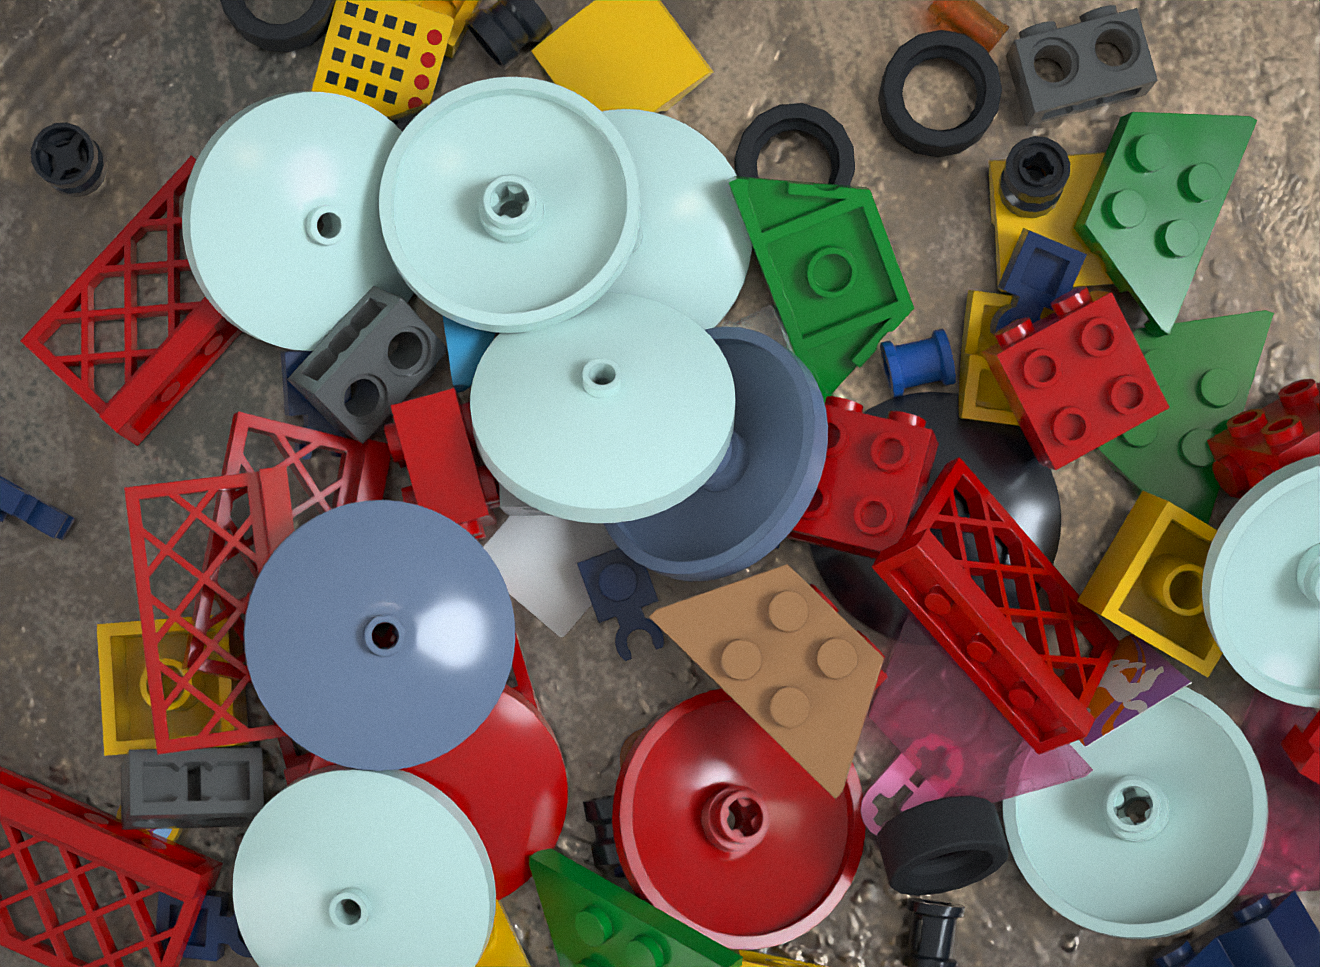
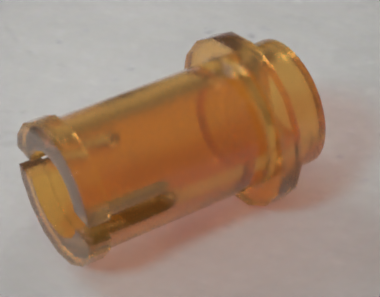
[927,0,1010,53]

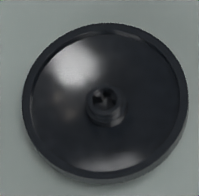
[808,392,1061,646]

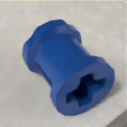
[880,328,956,398]

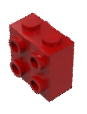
[982,286,1170,470]
[1207,379,1320,499]
[384,388,500,541]
[786,396,939,560]

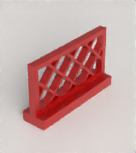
[20,155,243,446]
[182,411,391,683]
[872,457,1120,755]
[124,466,295,755]
[0,766,223,967]

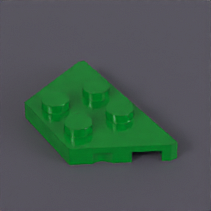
[1074,112,1257,338]
[727,176,914,403]
[1094,310,1274,524]
[529,848,743,967]

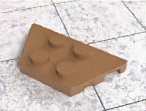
[649,564,884,799]

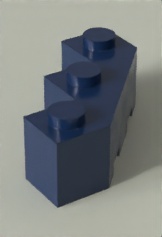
[1149,890,1320,967]

